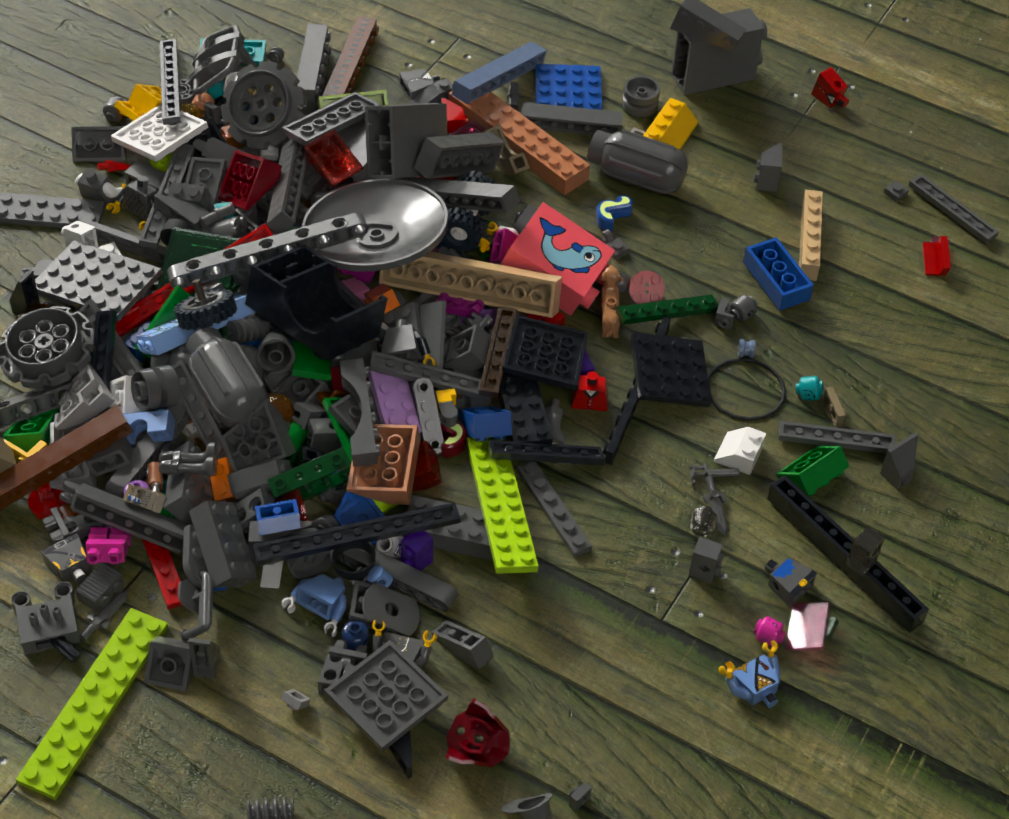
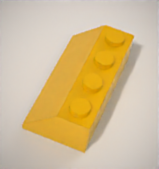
[643,98,699,150]

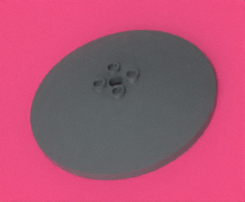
[302,179,449,272]

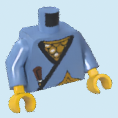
[718,640,780,708]

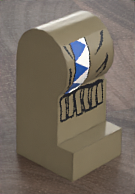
[123,484,166,514]

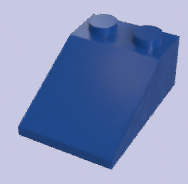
[457,406,512,441]

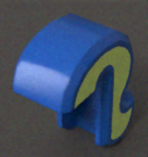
[596,196,633,232]

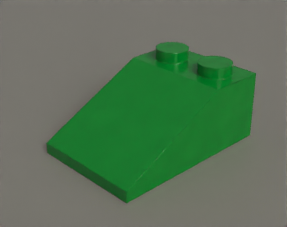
[3,409,60,452]

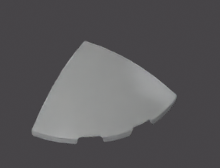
[54,363,115,431]

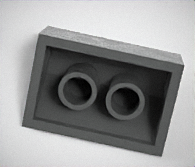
[71,126,127,162]

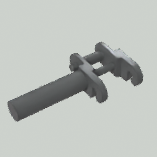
[689,463,739,485]

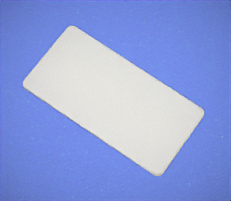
[260,561,283,588]

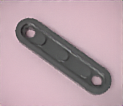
[413,377,444,455]

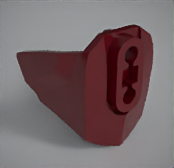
[445,698,510,768]

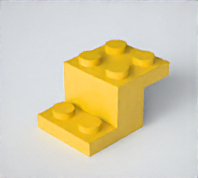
[114,84,181,122]

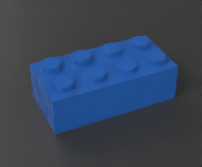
[743,237,814,311]

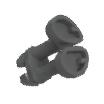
[158,442,218,476]

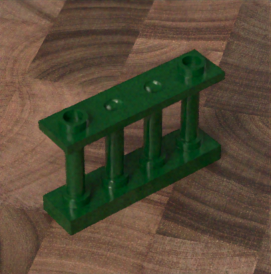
[267,447,351,504]

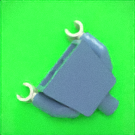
[282,574,347,637]

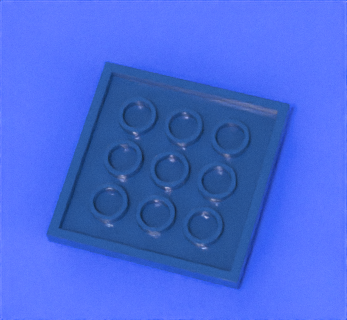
[535,64,602,110]

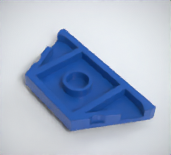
[334,491,386,546]

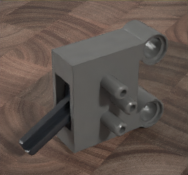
[11,582,81,663]

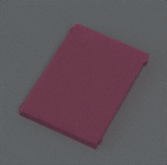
[785,603,830,650]

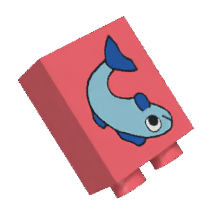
[500,202,615,316]

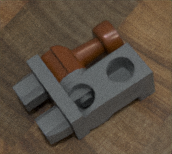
[42,505,105,545]

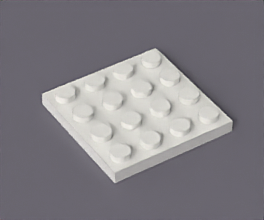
[111,103,208,161]

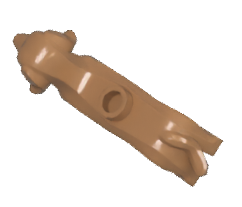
[599,264,623,338]

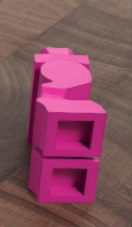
[86,527,132,564]

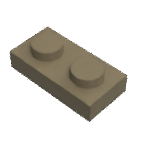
[823,386,846,428]

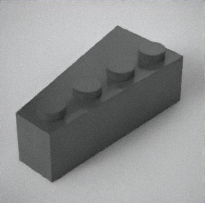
[670,0,746,52]

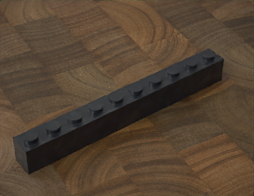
[767,476,929,633]

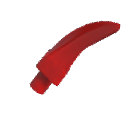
[97,160,131,172]

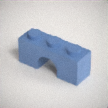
[123,409,176,445]

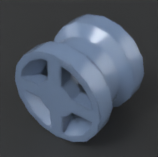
[738,339,755,358]

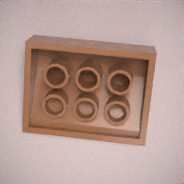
[347,423,420,505]

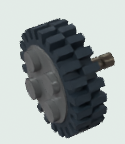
[174,279,237,330]

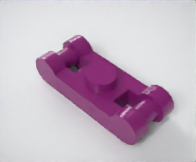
[435,292,484,318]

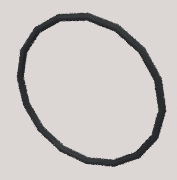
[708,358,786,421]

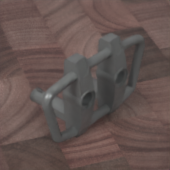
[188,25,258,94]

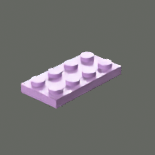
[368,366,422,434]

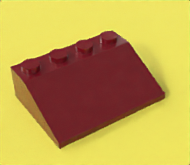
[218,150,282,210]

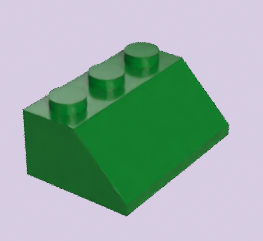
[776,446,850,496]

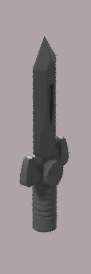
[703,476,729,537]
[79,590,128,641]

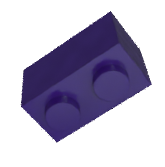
[401,531,433,571]

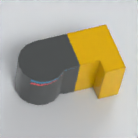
[436,388,458,428]

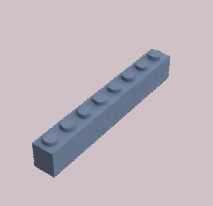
[451,41,547,104]

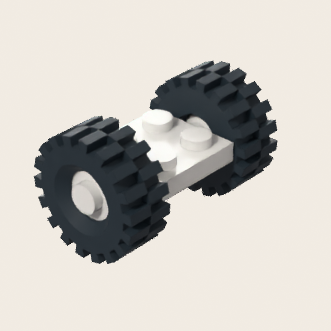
[440,171,495,253]

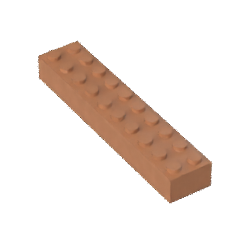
[448,91,590,196]

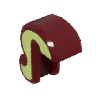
[439,418,466,458]

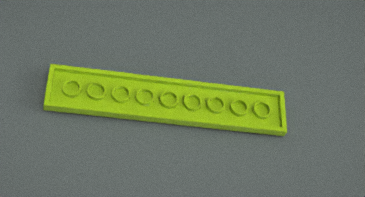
[466,437,538,574]
[16,608,168,801]

